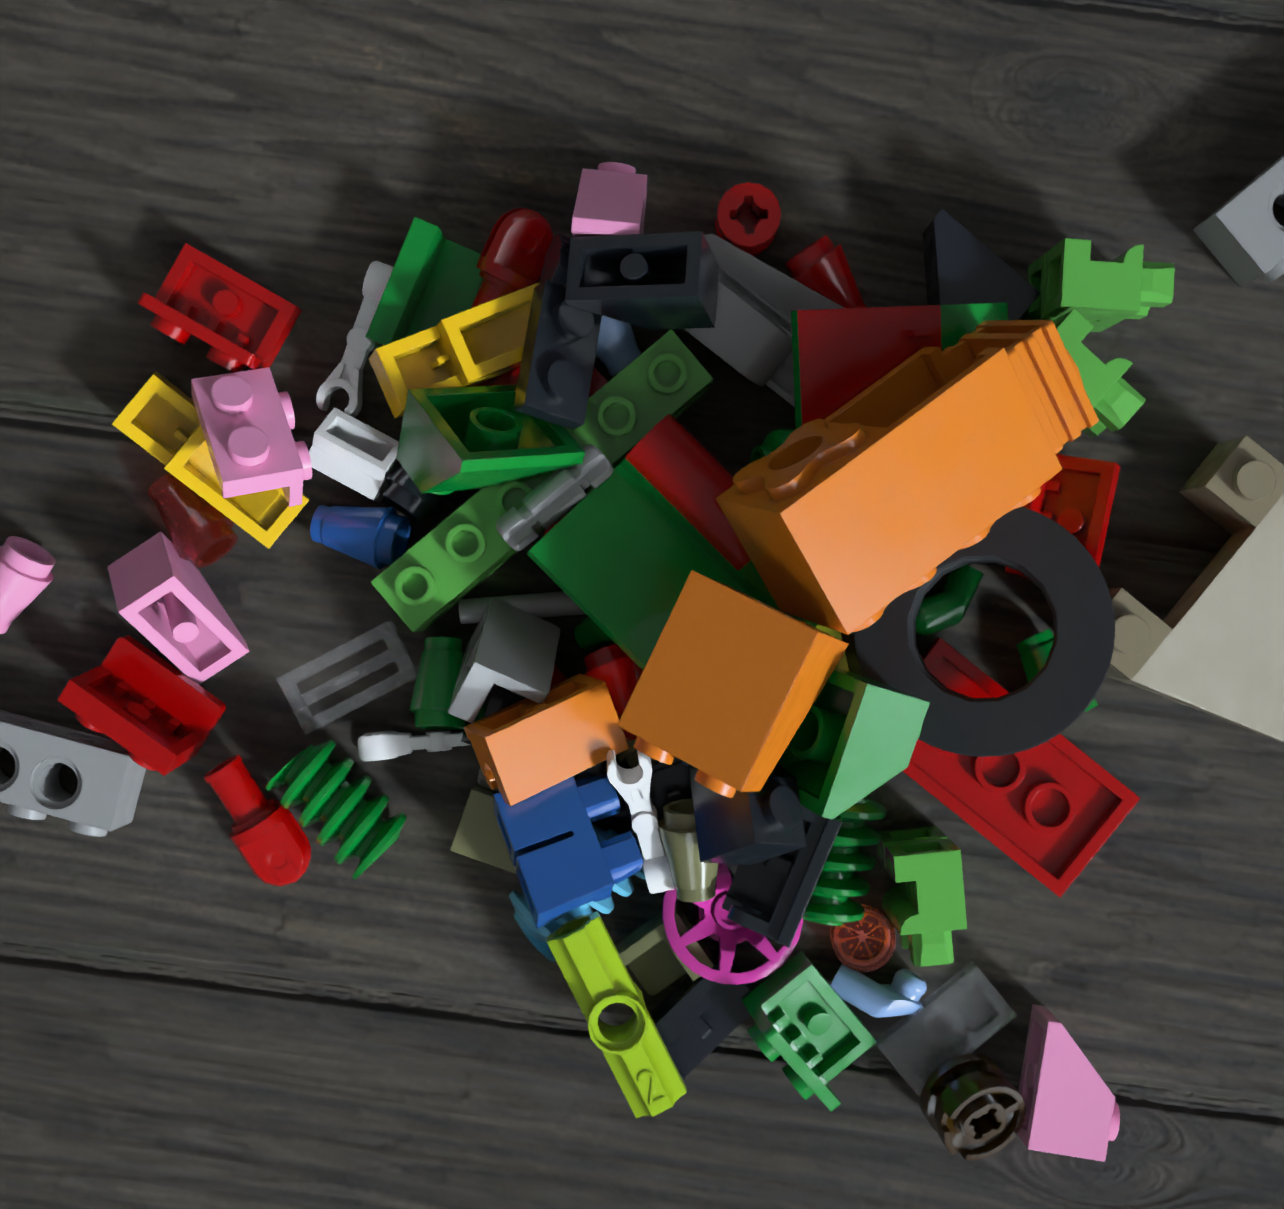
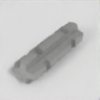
[495,444,613,551]

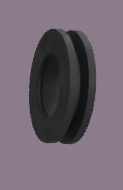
[854,507,1115,757]

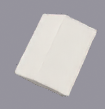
[309,407,400,503]

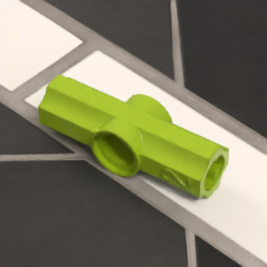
[546,911,687,1118]

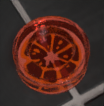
[830,904,896,972]

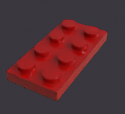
[902,637,1141,898]

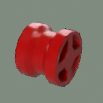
[715,182,781,256]

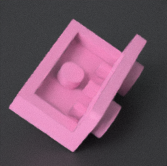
[191,367,312,507]

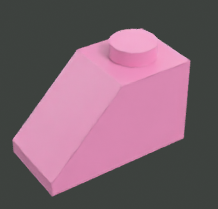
[571,162,647,237]
[107,531,250,685]
[1017,1004,1120,1162]

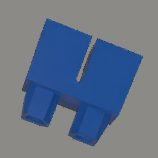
[493,774,644,929]

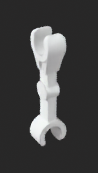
[316,261,393,418]
[358,730,470,761]
[606,749,675,894]

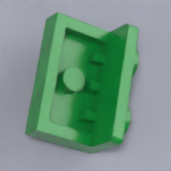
[742,951,877,1112]

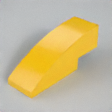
[369,282,565,419]
[112,371,309,549]

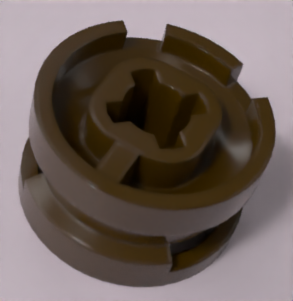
[920,1053,1026,1161]

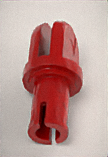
[470,208,554,309]
[203,754,311,886]

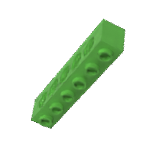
[371,329,713,632]

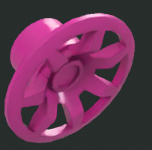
[662,863,803,985]

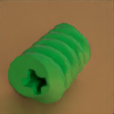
[265,739,407,881]
[802,796,887,926]

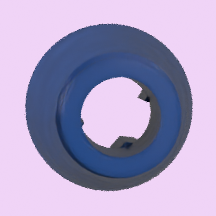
[310,505,411,569]

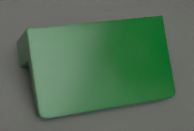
[365,217,484,348]

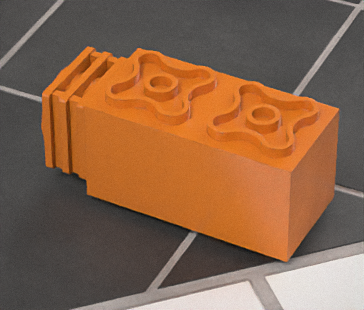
[716,320,1099,635]

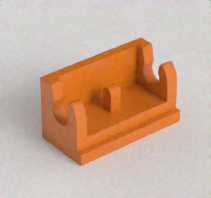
[464,673,629,806]

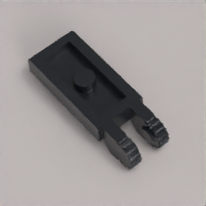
[513,234,602,430]

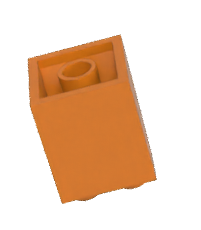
[617,570,848,798]

